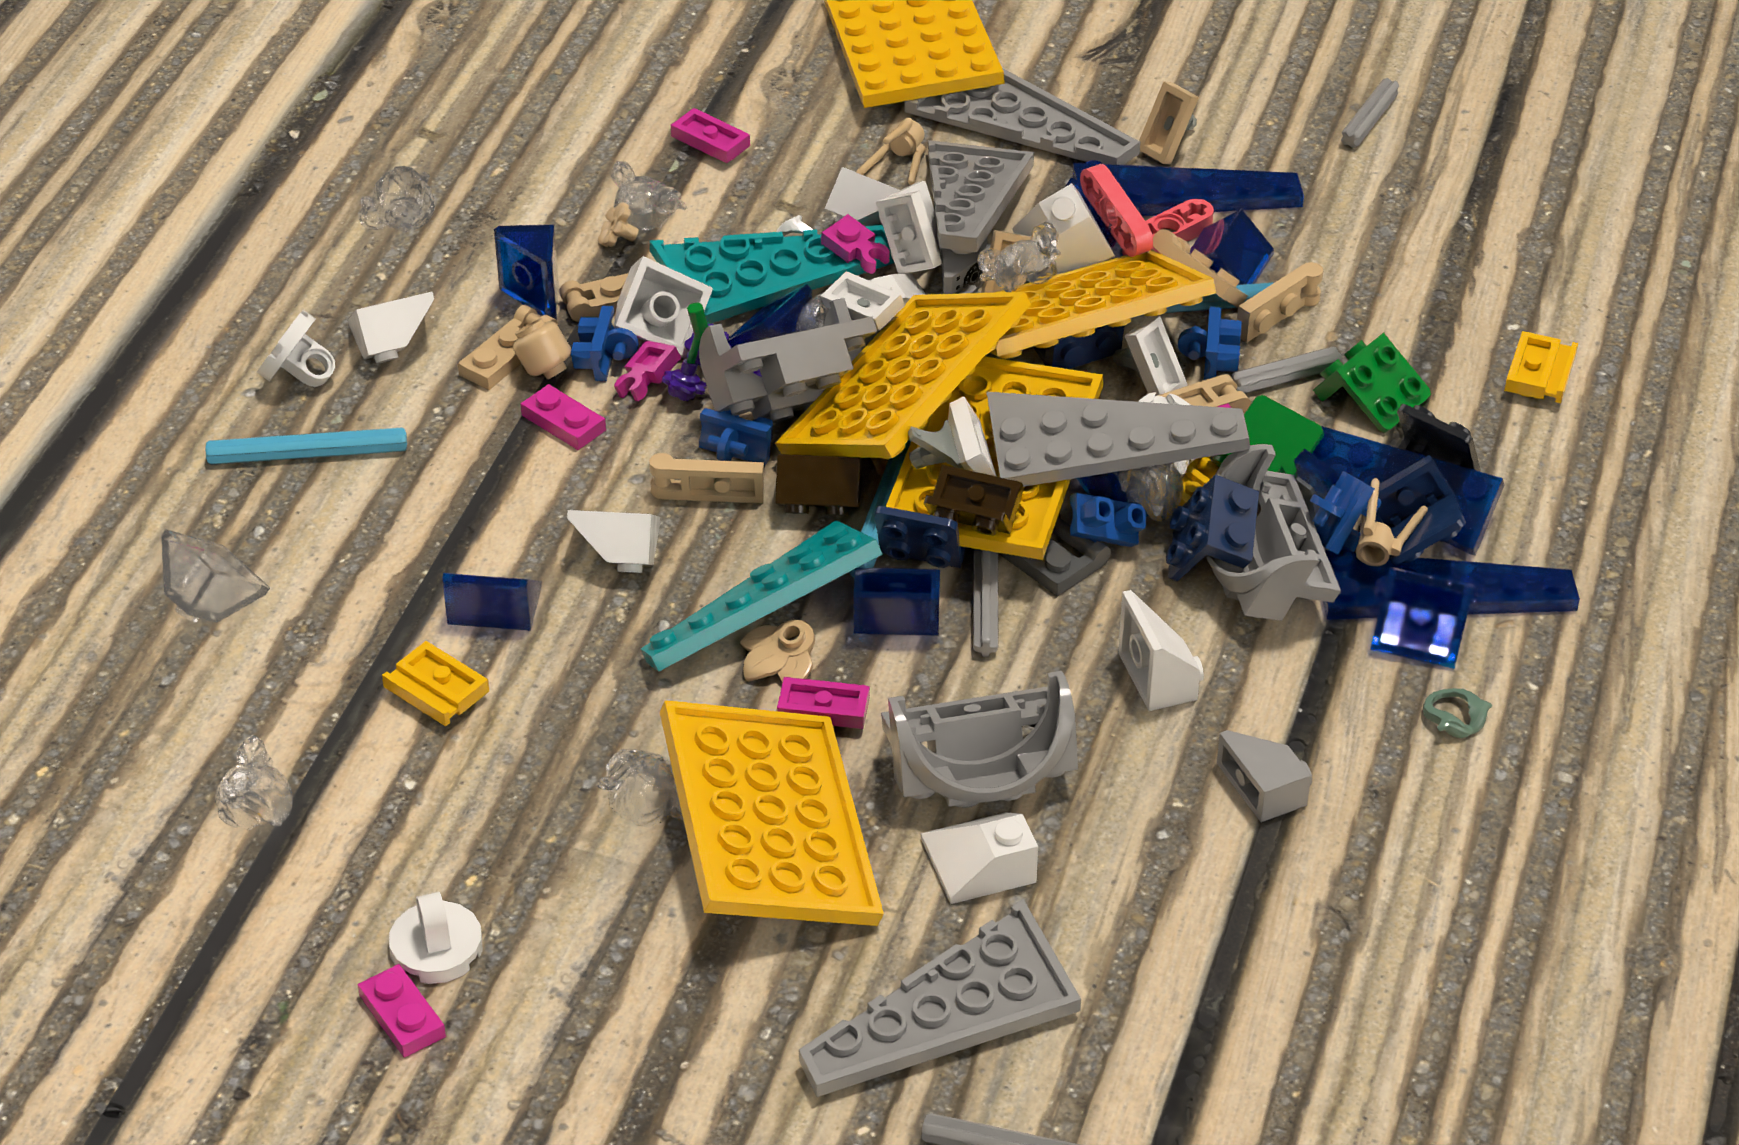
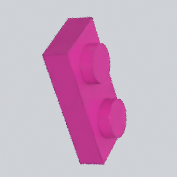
[671,108,750,163]
[520,384,606,450]
[777,677,870,729]
[357,964,446,1058]

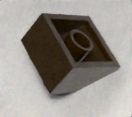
[775,454,863,516]

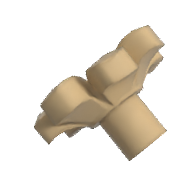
[598,202,639,247]

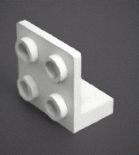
[876,181,942,274]

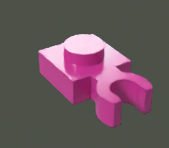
[821,214,890,274]
[614,340,681,401]

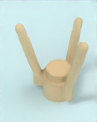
[856,117,926,185]
[1356,478,1428,566]

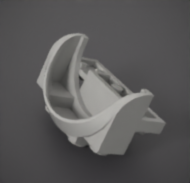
[699,298,877,423]
[1206,444,1341,621]
[881,671,1078,808]

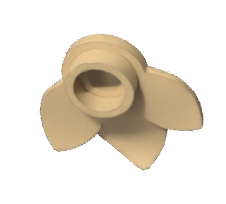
[740,620,815,683]

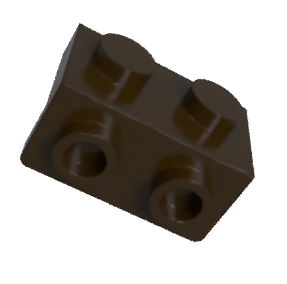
[923,465,1024,536]

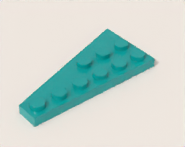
[649,225,895,324]
[641,520,882,672]

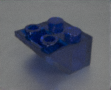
[854,568,940,636]

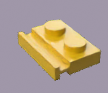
[1504,331,1578,403]
[382,641,489,727]

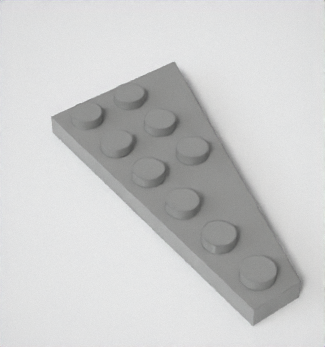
[905,68,1141,170]
[928,140,1034,254]
[987,392,1250,487]
[799,899,1081,1097]

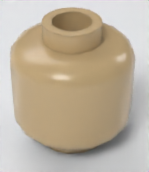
[513,318,571,379]

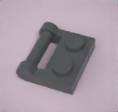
[999,513,1111,596]

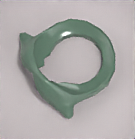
[1423,688,1492,738]

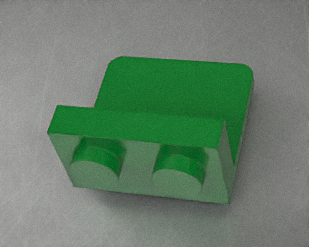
[1313,332,1431,433]
[1212,395,1324,478]

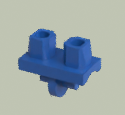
[571,306,639,381]
[1178,307,1242,380]
[699,408,773,466]
[1310,471,1381,554]
[1070,493,1146,547]

